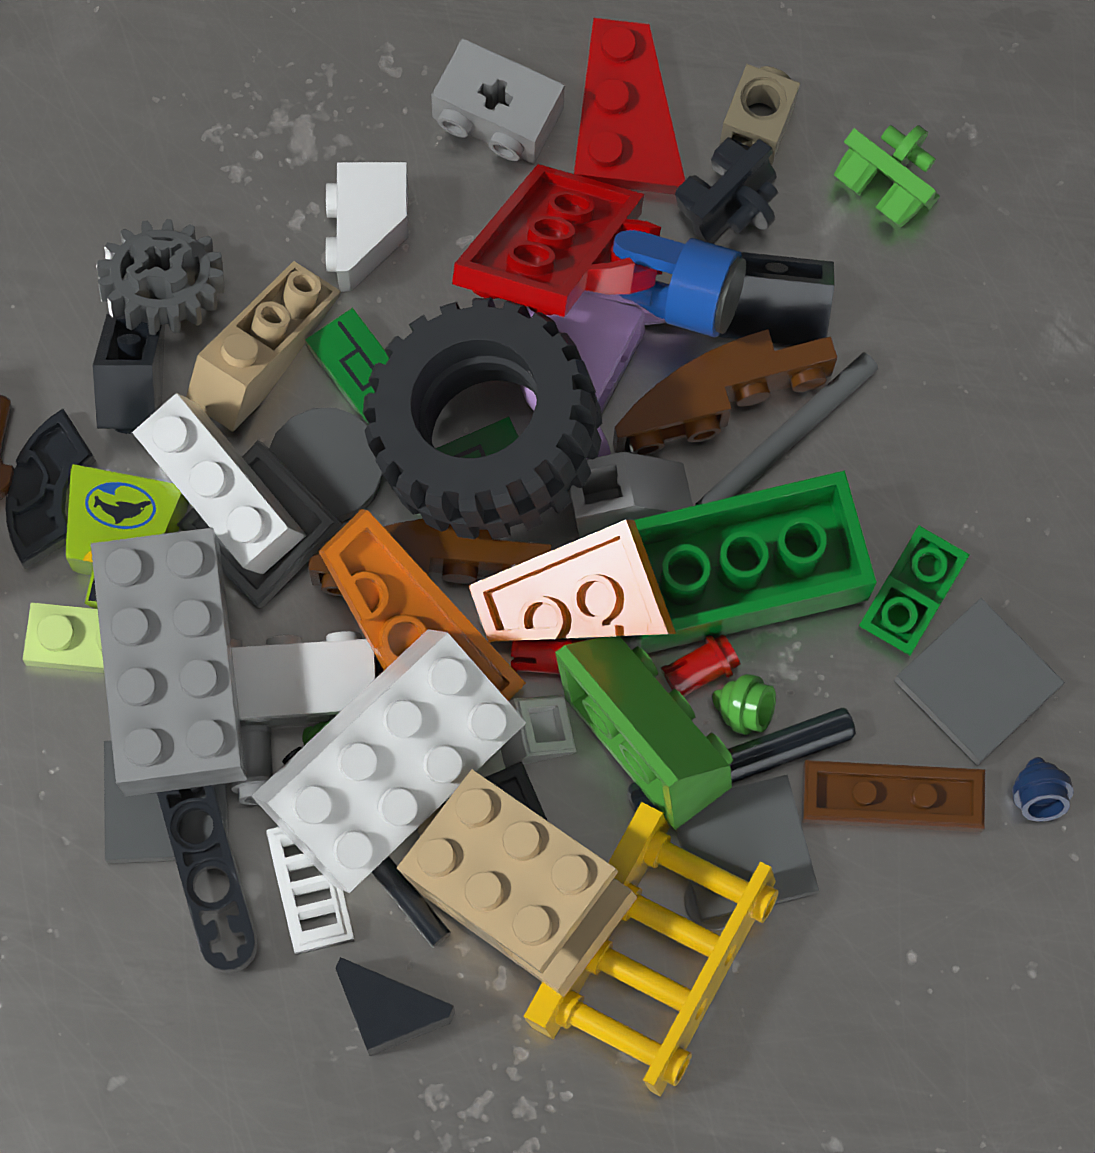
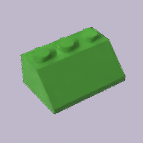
[555,636,733,830]

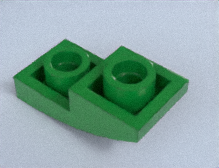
[859,525,970,656]

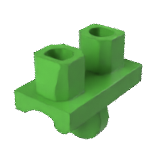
[834,125,940,227]

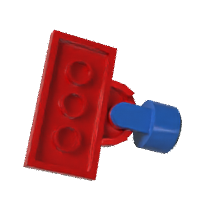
[452,164,746,338]

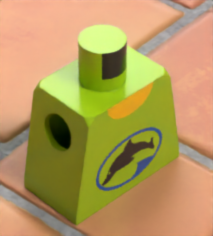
[66,464,189,609]

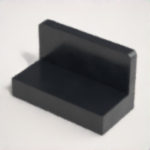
[718,252,835,345]

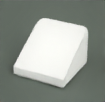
[500,695,577,767]

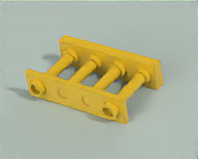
[523,802,779,1097]

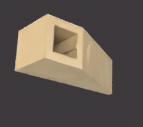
[186,261,341,432]

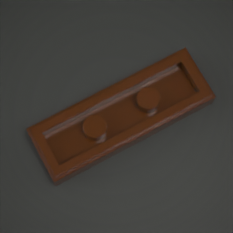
[802,760,985,832]

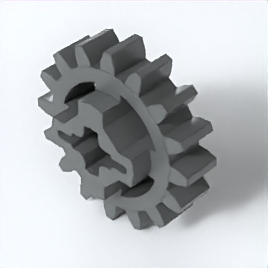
[97,219,225,335]

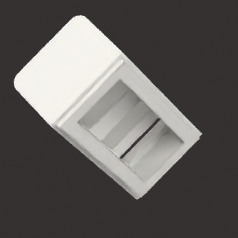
[266,827,355,954]

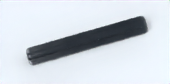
[627,708,856,813]

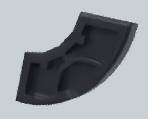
[5,408,96,569]

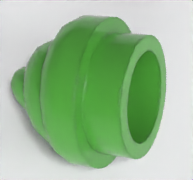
[712,674,776,735]

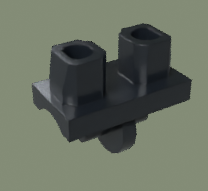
[675,137,778,244]

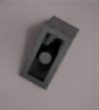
[93,314,165,434]

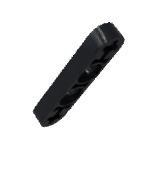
[157,785,257,973]

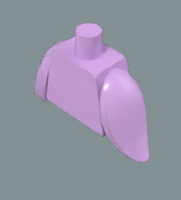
[520,291,666,459]

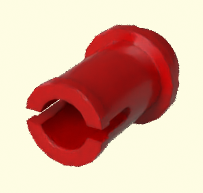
[660,634,741,697]
[511,638,586,674]

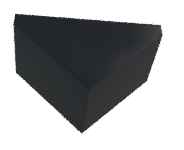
[335,957,455,1056]

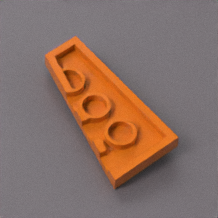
[319,509,526,701]

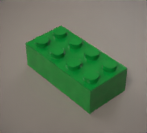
[634,470,877,653]

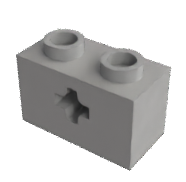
[431,38,565,164]

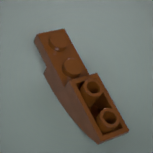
[613,329,838,456]
[309,518,552,596]

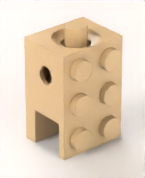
[397,769,637,997]

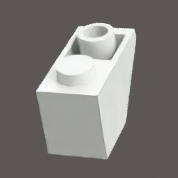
[326,162,408,292]

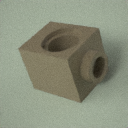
[719,64,800,165]

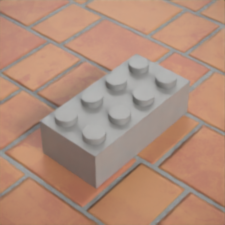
[91,527,247,797]

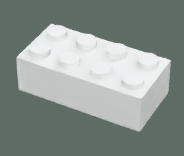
[252,629,527,893]

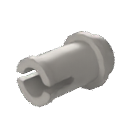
[231,725,273,805]

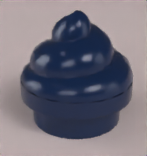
[1012,757,1074,822]

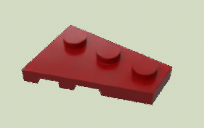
[574,18,685,195]

